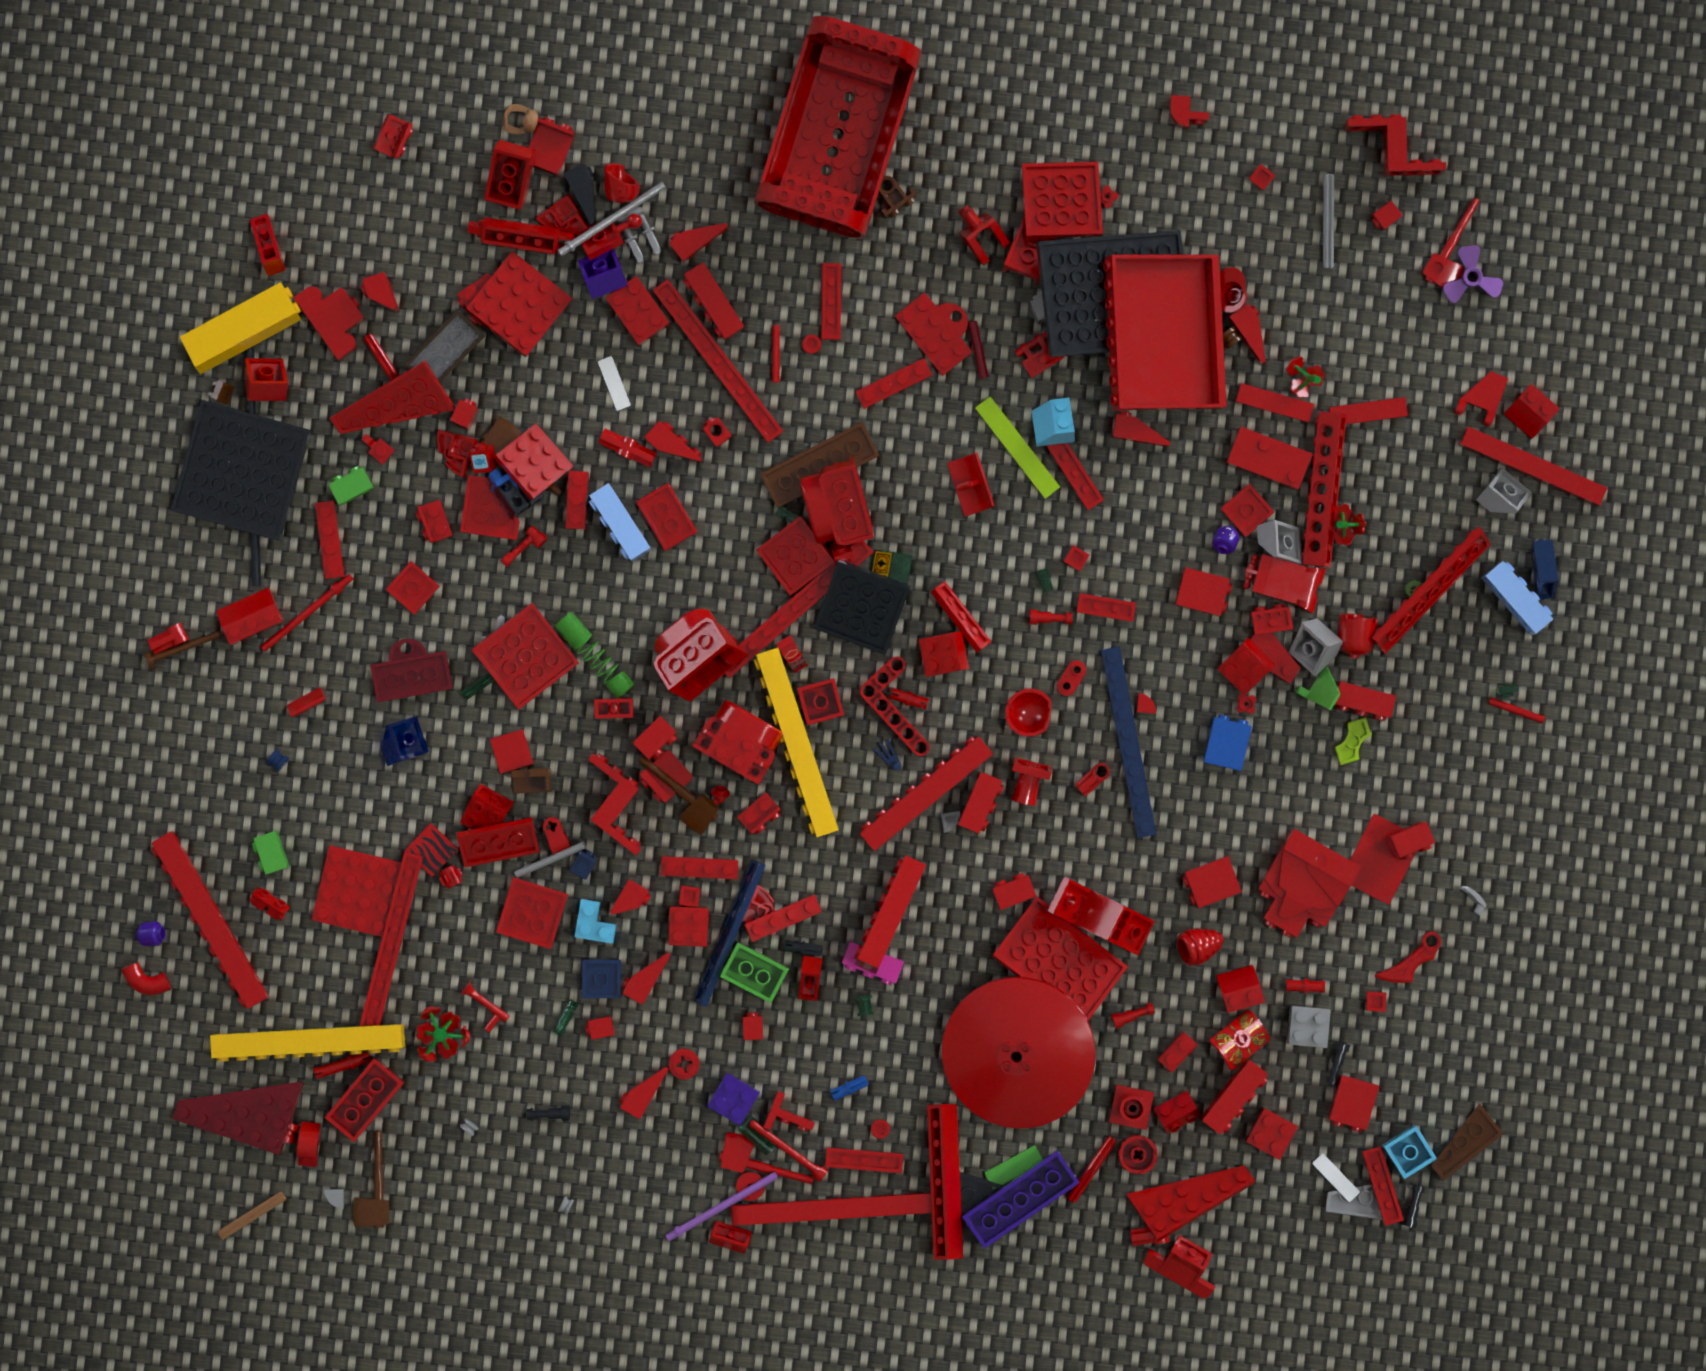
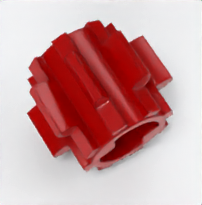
[438,865,463,889]

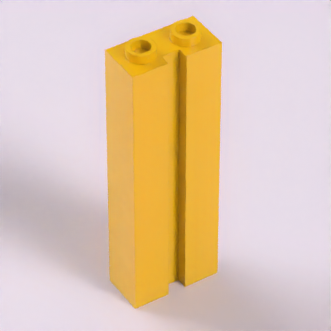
[180,282,301,375]

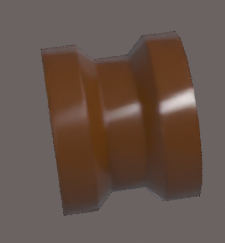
[1223,326,1243,349]

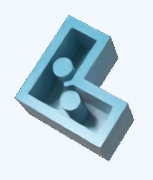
[575,899,617,944]

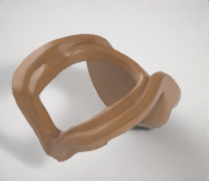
[503,104,538,135]

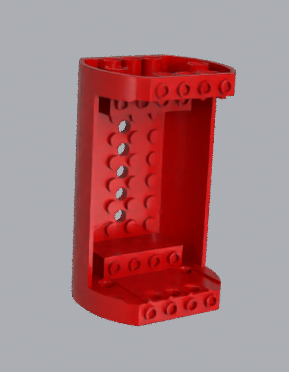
[754,16,922,239]

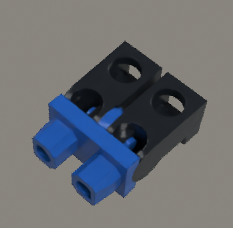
[488,469,544,520]

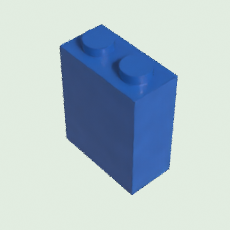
[1203,714,1252,771]

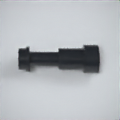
[1326,1041,1350,1085]
[527,1105,570,1121]
[1401,1184,1425,1229]

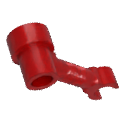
[500,525,548,567]

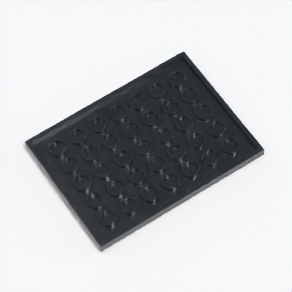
[1036,230,1184,357]

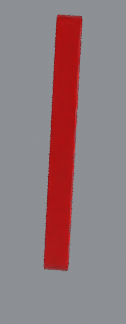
[731,1192,932,1225]

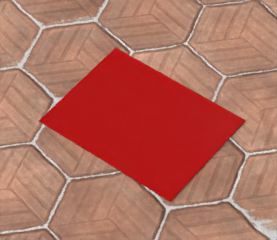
[1350,813,1417,905]

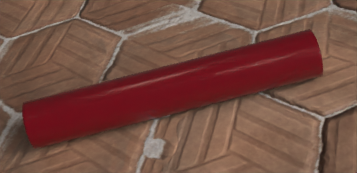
[968,321,989,379]

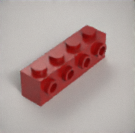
[683,262,745,341]

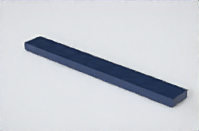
[694,859,766,1007]

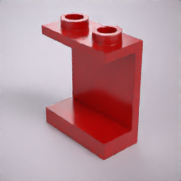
[529,117,575,177]

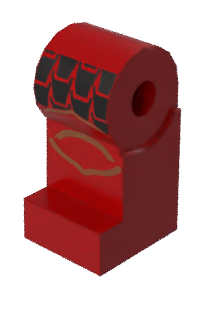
[776,635,808,673]

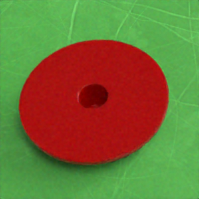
[736,1172,765,1201]

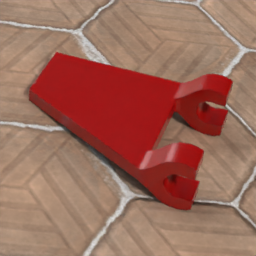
[1454,371,1509,427]

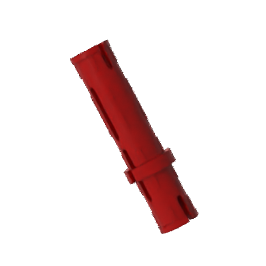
[313,1050,372,1080]

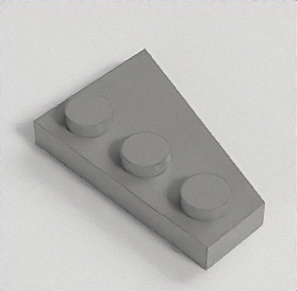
[1325,1185,1382,1220]

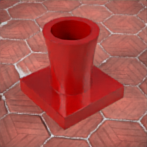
[1010,757,1052,806]
[1109,1084,1154,1130]

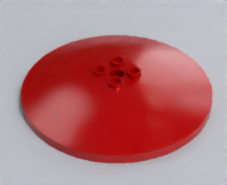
[942,977,1096,1129]

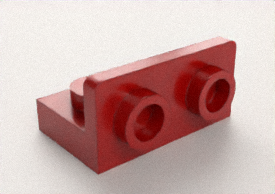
[416,499,453,544]
[1250,604,1293,635]
[737,792,781,835]

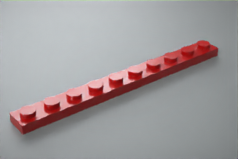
[653,279,783,443]
[725,541,874,678]
[359,852,424,1026]

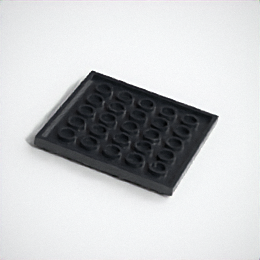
[171,399,312,541]

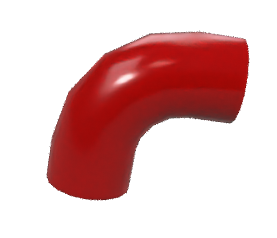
[121,962,172,996]

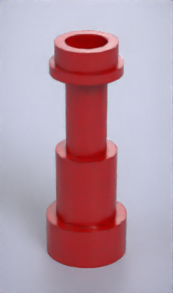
[1029,609,1072,625]
[1111,1003,1155,1029]

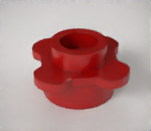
[1100,185,1119,208]
[1236,694,1256,714]

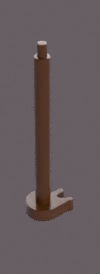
[144,631,224,670]

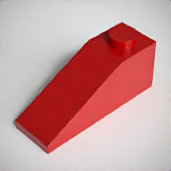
[250,213,286,276]
[669,223,729,263]
[1228,303,1266,365]
[1112,411,1170,447]
[621,952,671,1005]
[619,1067,669,1119]

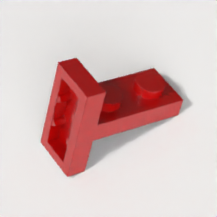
[764,1091,815,1132]

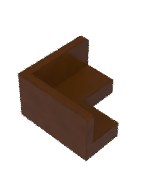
[511,768,552,794]

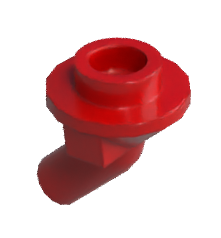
[711,786,730,805]

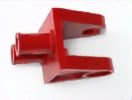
[958,205,1011,266]

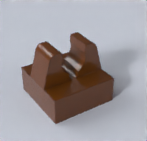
[209,380,235,405]

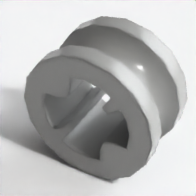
[460,1118,479,1136]
[558,1196,574,1216]

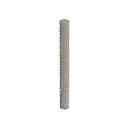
[514,841,586,878]

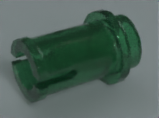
[1035,568,1054,593]

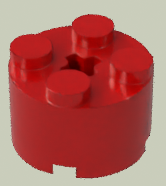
[1118,1134,1158,1174]

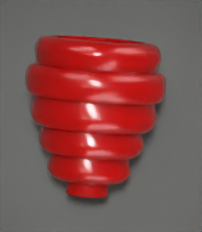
[1177,928,1224,966]

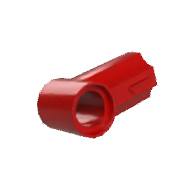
[148,623,189,655]
[1075,762,1110,797]
[1130,1227,1170,1246]

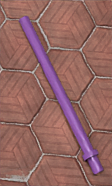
[665,1172,778,1241]

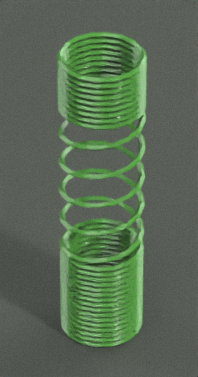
[554,612,635,699]

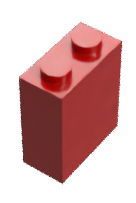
[1175,567,1232,617]
[1182,856,1242,908]
[1328,1074,1379,1132]

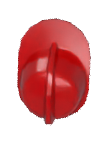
[1220,267,1248,313]

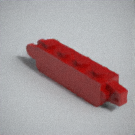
[467,217,574,254]

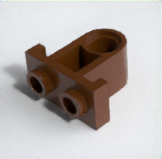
[879,176,917,219]

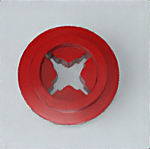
[669,1049,700,1079]

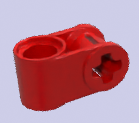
[543,817,571,854]

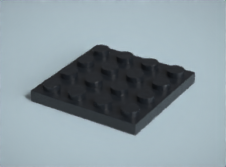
[814,560,911,655]

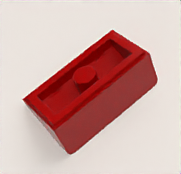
[287,688,327,717]
[709,1221,752,1254]

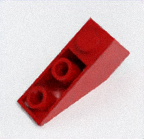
[644,421,703,463]

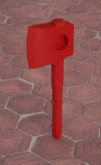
[1421,198,1480,289]
[719,1132,813,1184]

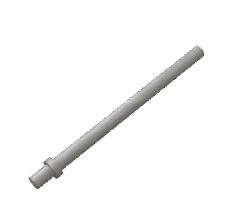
[557,182,666,257]

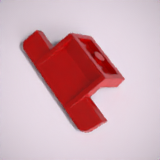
[1144,1235,1216,1299]

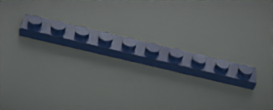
[1101,646,1157,838]

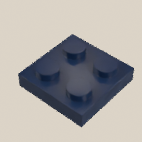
[582,960,621,998]

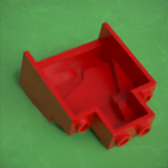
[1257,829,1362,938]

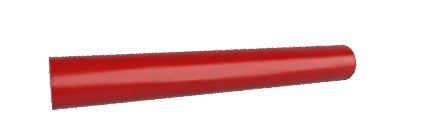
[772,325,780,383]
[1488,697,1545,724]

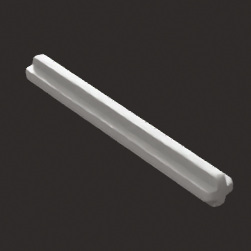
[1323,174,1334,269]

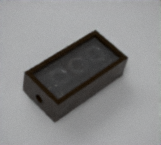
[404,309,485,382]

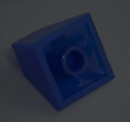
[381,716,429,766]

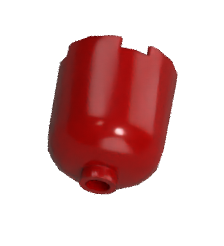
[1338,613,1378,659]

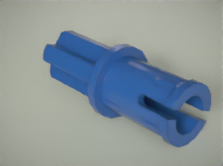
[830,1076,869,1101]

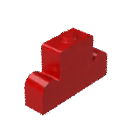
[293,286,365,361]

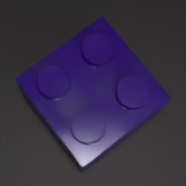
[577,249,628,299]
[707,1072,760,1126]

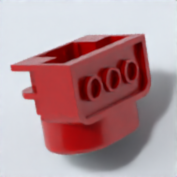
[800,456,874,545]
[654,608,748,702]
[692,700,783,785]

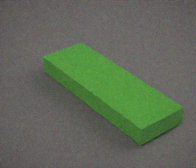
[984,1145,1042,1190]

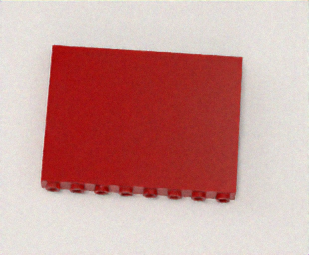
[1103,255,1227,411]

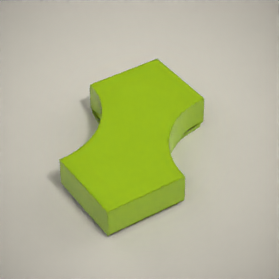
[1334,717,1372,765]

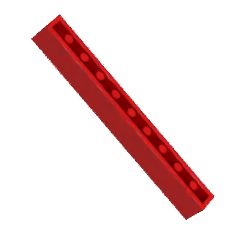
[151,831,270,1009]

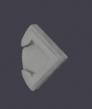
[941,811,960,833]
[324,1189,344,1209]

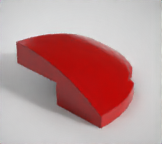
[535,194,589,234]
[437,429,478,477]
[742,885,776,936]

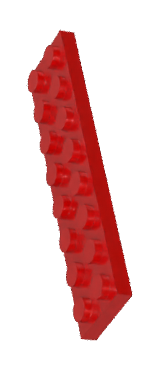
[1372,527,1491,655]

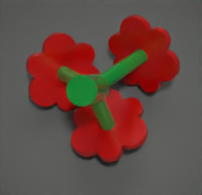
[1286,356,1325,398]
[1334,504,1366,546]

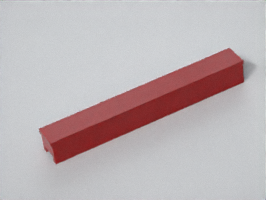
[1458,427,1607,507]

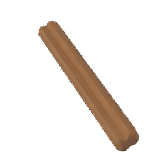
[218,1192,286,1240]

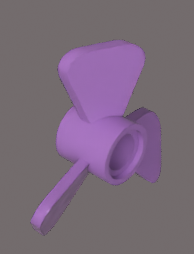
[1443,245,1503,303]

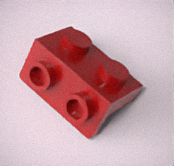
[372,114,413,159]
[1154,1090,1201,1134]

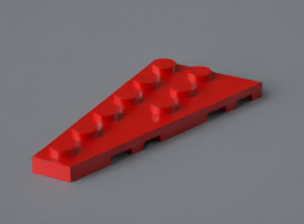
[1126,1165,1255,1242]

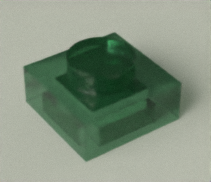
[1496,684,1519,698]

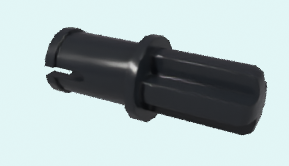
[784,939,823,956]

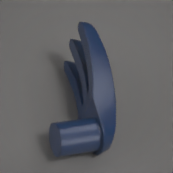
[874,739,901,770]

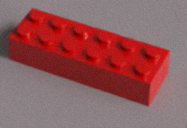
[854,855,926,975]

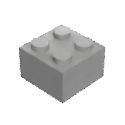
[1287,1005,1331,1048]

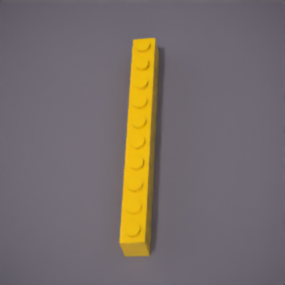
[754,647,839,837]
[210,1024,405,1062]

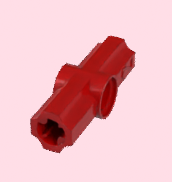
[598,428,657,468]

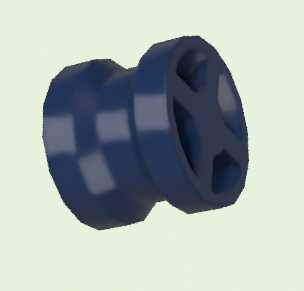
[265,749,289,773]

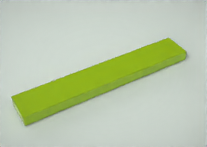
[975,397,1060,499]

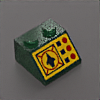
[871,550,913,584]

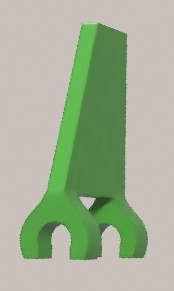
[1295,666,1341,710]

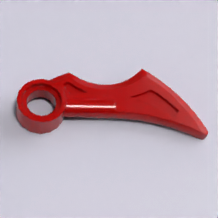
[1375,931,1441,983]

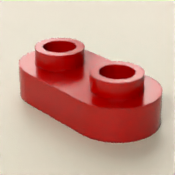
[1057,660,1086,696]

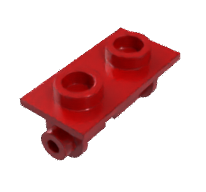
[249,887,290,921]

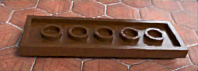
[760,422,880,509]

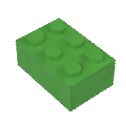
[720,942,789,1003]

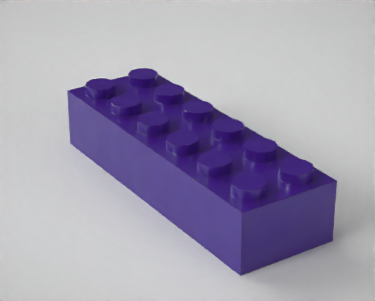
[962,1150,1080,1249]

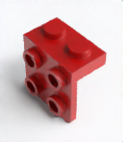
[639,750,693,803]

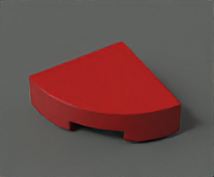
[1137,693,1156,714]

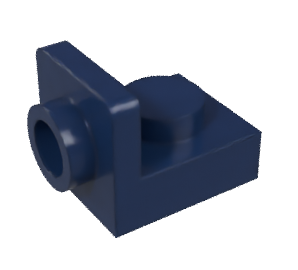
[569,849,598,880]

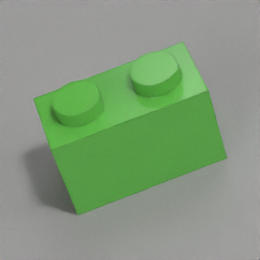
[328,466,375,506]
[252,831,290,875]

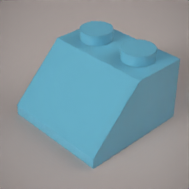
[1032,398,1075,447]

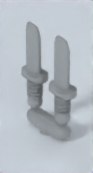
[617,206,661,264]

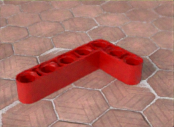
[860,656,930,756]

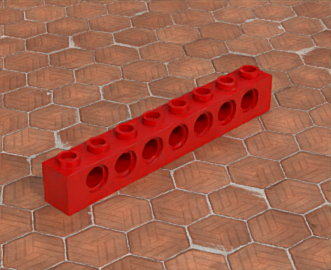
[1301,411,1347,567]

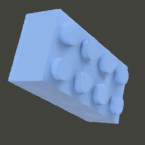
[589,483,652,562]
[1481,561,1553,635]

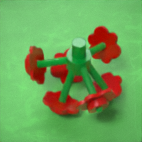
[416,1006,470,1062]

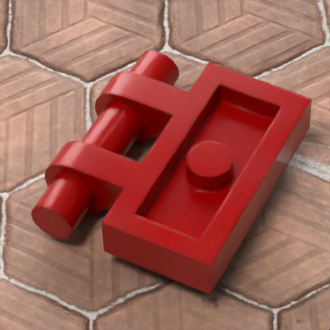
[1014,331,1064,378]

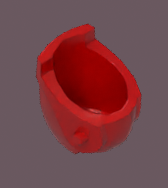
[604,163,640,203]

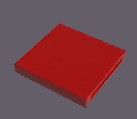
[490,729,534,774]

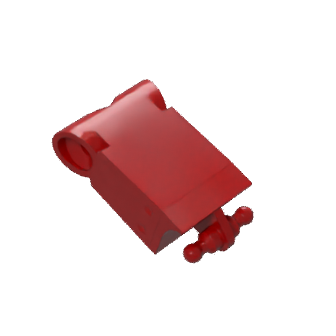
[1243,554,1326,614]

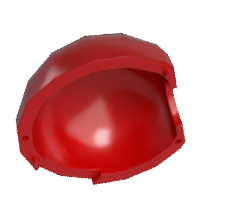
[1005,689,1052,737]

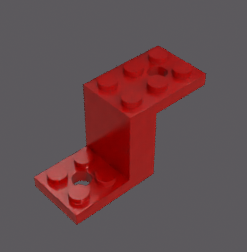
[1345,114,1446,176]
[588,753,642,855]
[1048,876,1155,955]

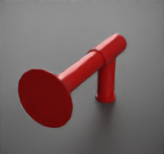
[459,980,510,1033]

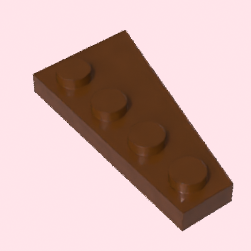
[1431,1103,1504,1181]

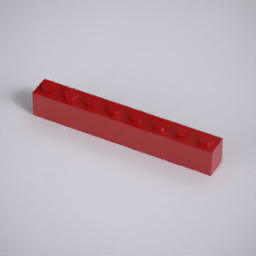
[860,736,993,851]
[927,1104,963,1260]

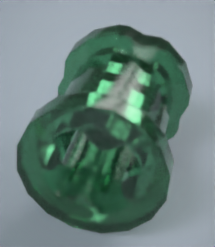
[855,995,874,1016]

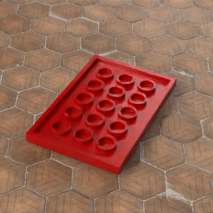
[992,896,1128,1021]

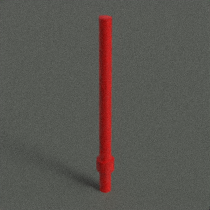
[260,573,354,652]

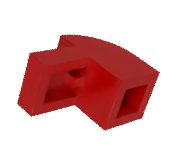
[1170,95,1209,129]
[297,1121,321,1167]

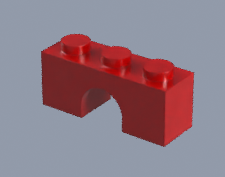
[566,471,589,531]

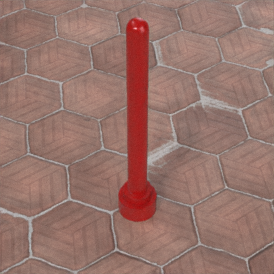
[749,1120,828,1182]

